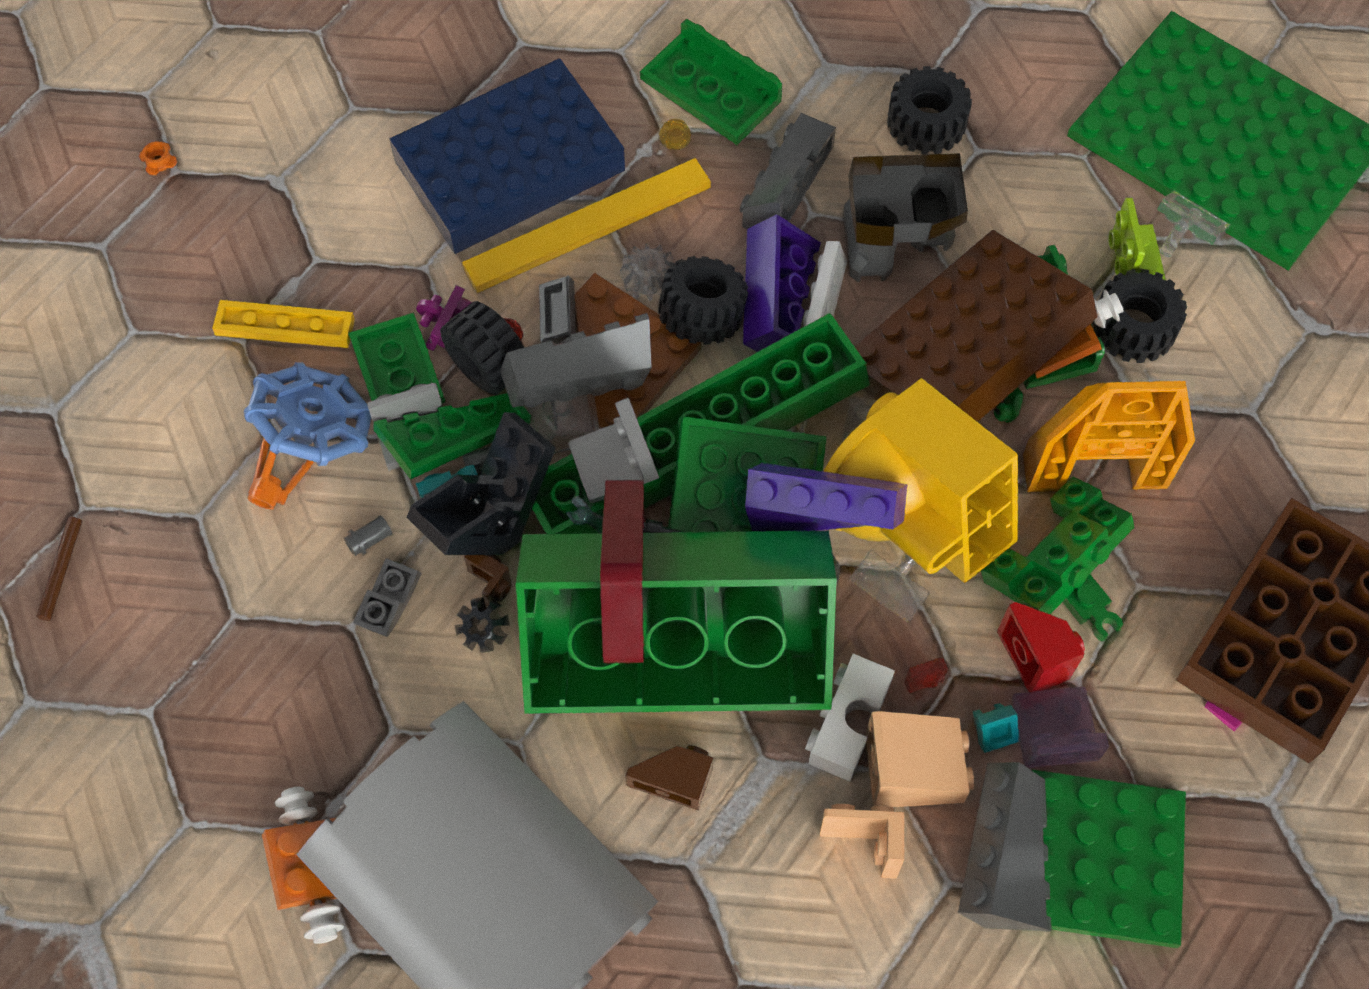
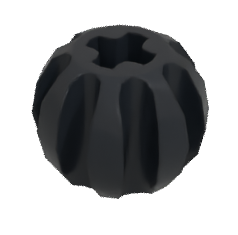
[455,597,510,653]

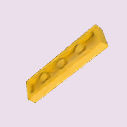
[212,300,355,348]

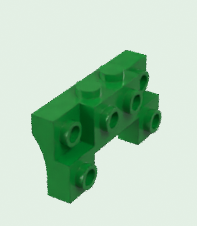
[981,476,1135,615]

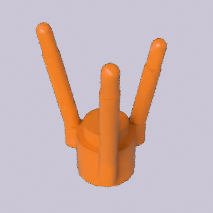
[247,438,314,510]

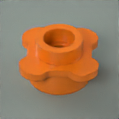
[139,141,177,175]

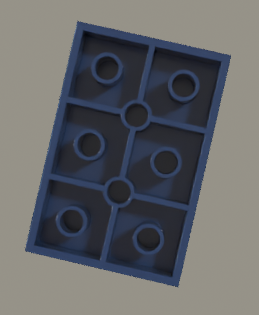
[389,58,625,254]

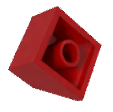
[997,602,1085,696]

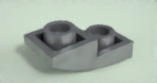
[353,559,422,637]

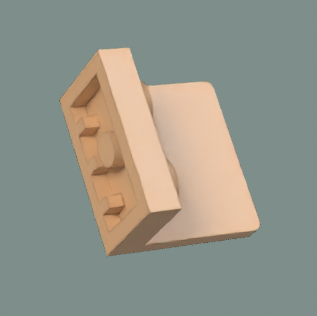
[820,804,904,878]

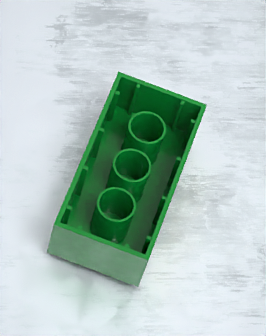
[516,531,837,714]

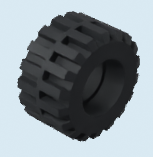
[887,66,972,154]
[658,256,748,345]
[1092,269,1187,363]
[440,301,525,395]

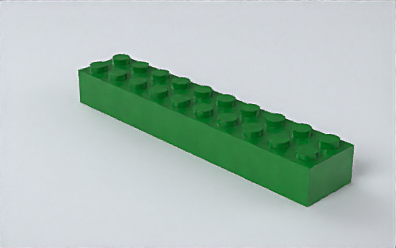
[532,313,869,534]

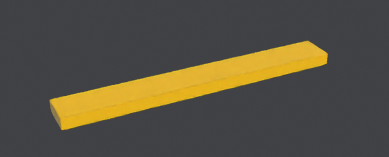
[462,158,711,293]

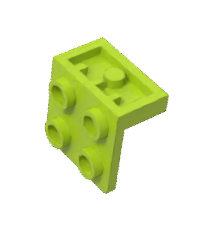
[1108,197,1166,280]

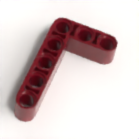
[600,480,644,663]

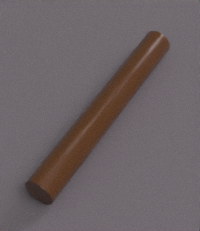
[36,517,82,621]

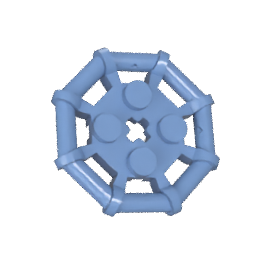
[244,362,372,466]

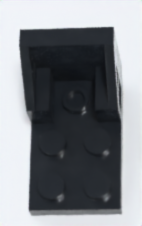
[406,412,556,555]

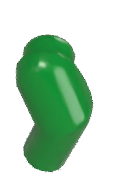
[994,387,1024,423]

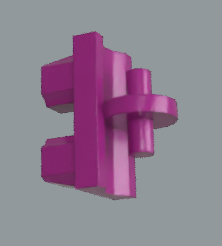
[416,285,472,351]

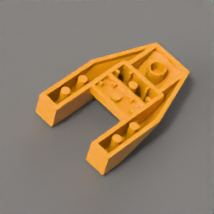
[1023,381,1195,492]

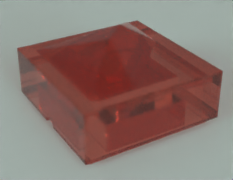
[904,657,948,693]

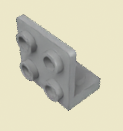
[367,383,443,471]
[569,398,659,503]

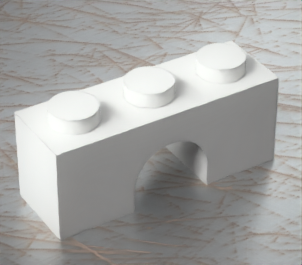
[805,654,895,782]

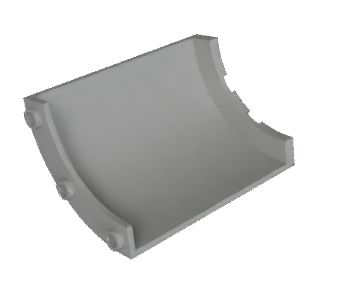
[296,701,659,989]

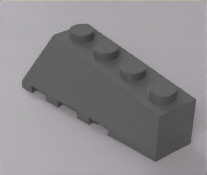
[740,113,836,229]
[500,313,652,407]
[958,762,1051,932]

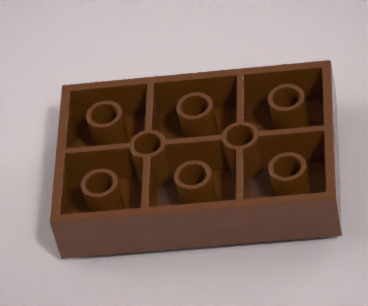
[854,230,1098,422]
[1176,498,1369,764]

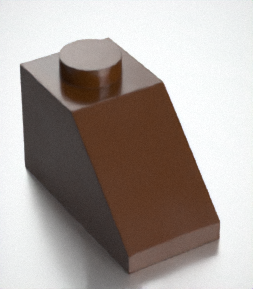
[625,745,714,810]

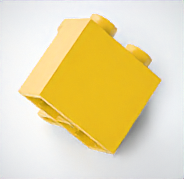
[823,378,1018,583]

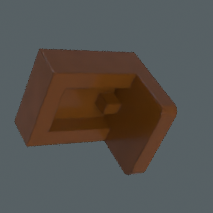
[464,555,512,607]

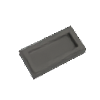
[539,276,576,345]

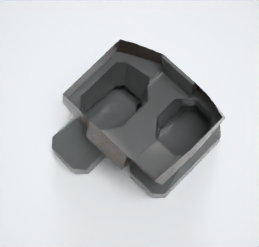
[843,153,968,282]

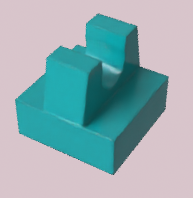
[973,703,1019,753]

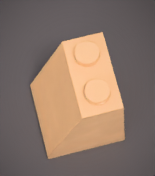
[865,711,974,807]

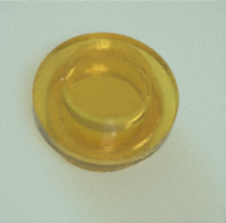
[659,119,691,150]

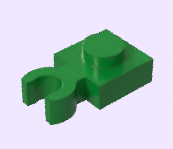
[1063,574,1123,642]

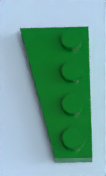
[373,393,531,480]

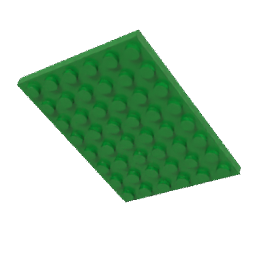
[1067,11,1369,271]

